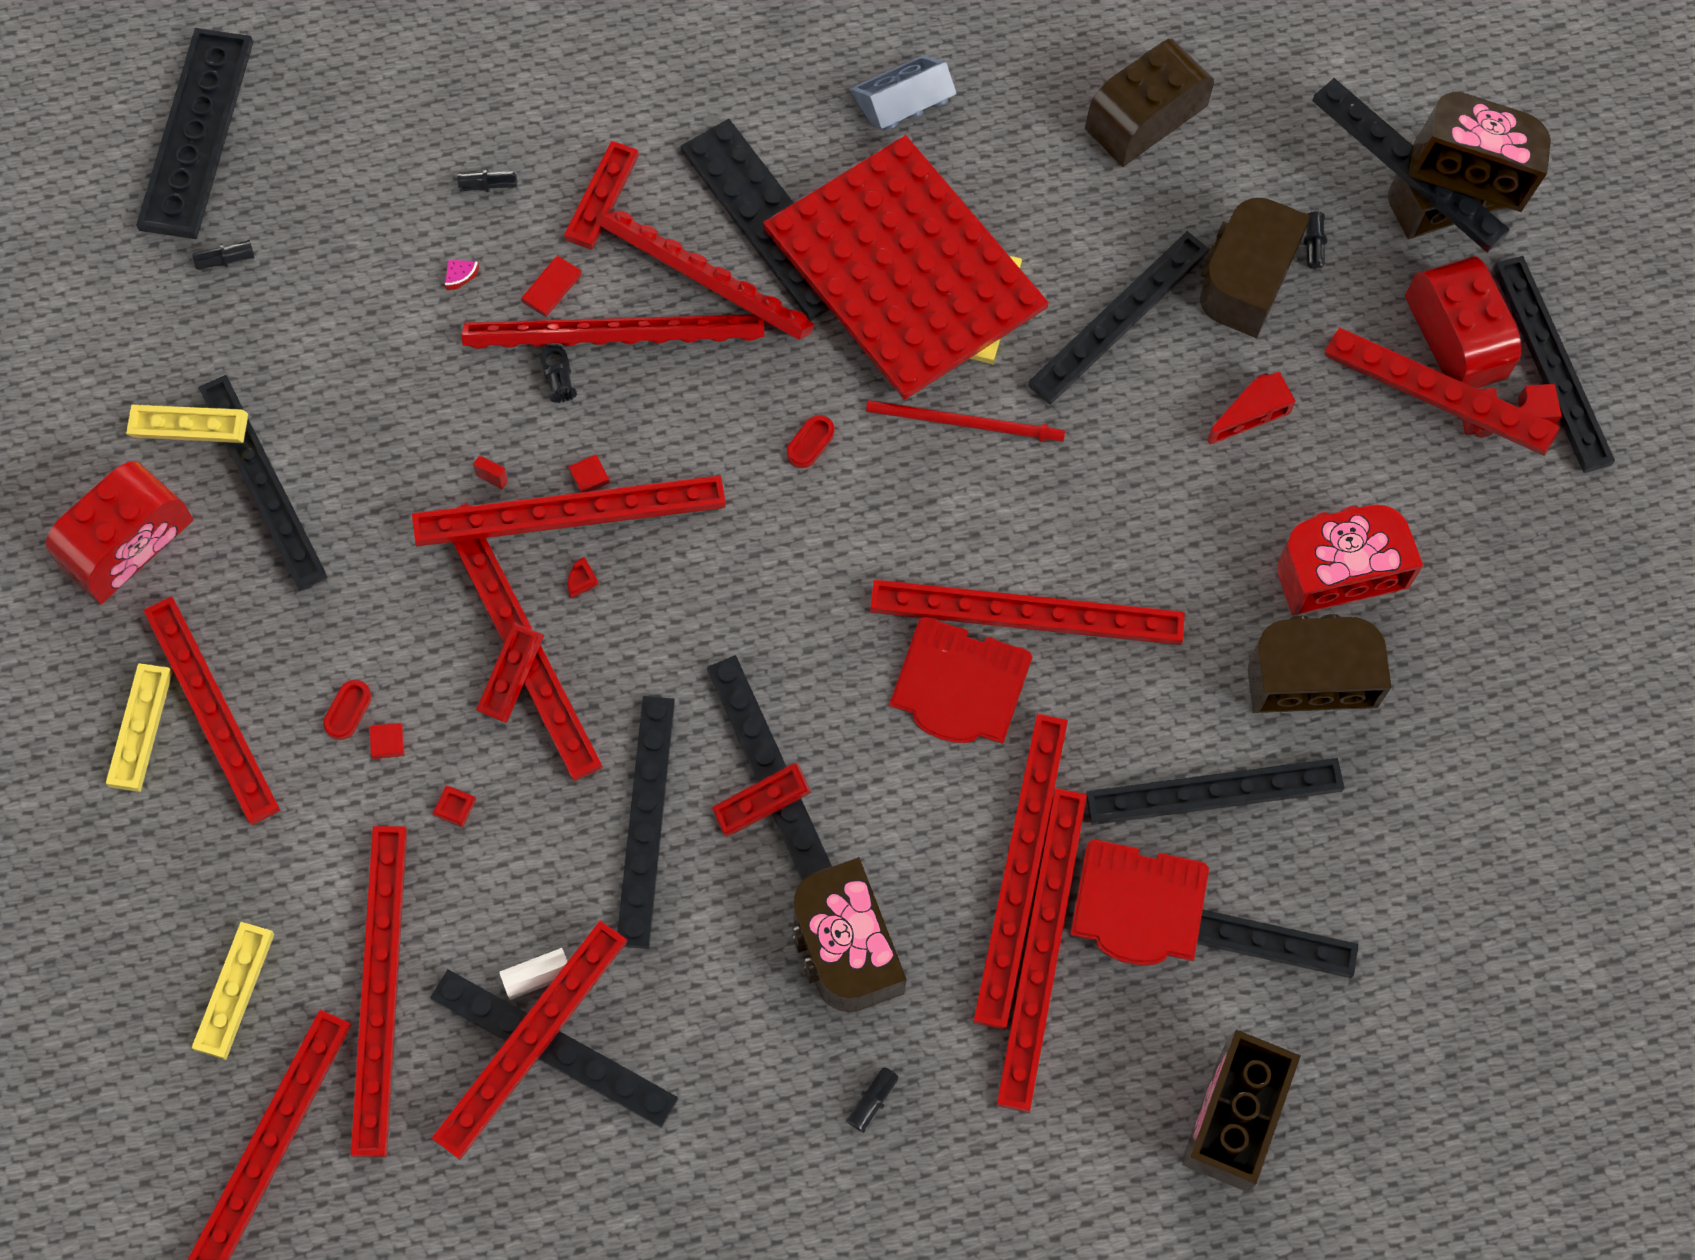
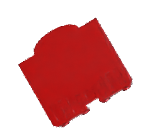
[889,617,1033,744]
[1070,839,1209,966]

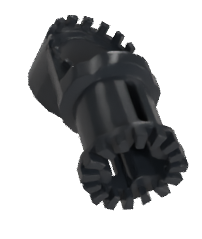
[540,344,577,403]

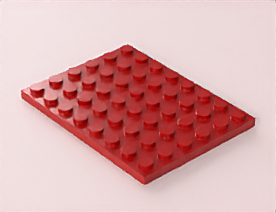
[763,135,1049,401]

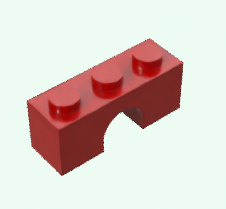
[1462,384,1562,438]

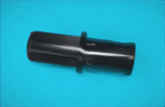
[457,169,518,192]
[1304,211,1328,269]
[192,240,255,270]
[846,1067,899,1133]

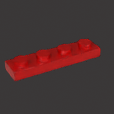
[564,140,639,250]

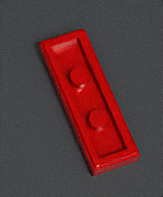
[476,622,544,723]
[712,762,812,837]

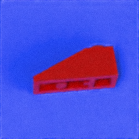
[1207,371,1296,445]

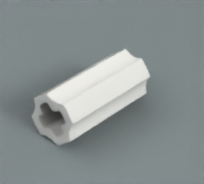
[500,948,567,1000]

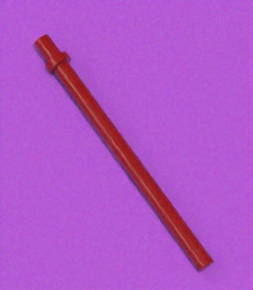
[866,400,1065,442]

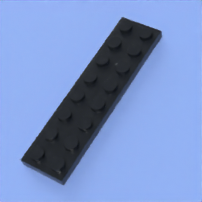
[136,28,254,239]
[681,119,830,321]

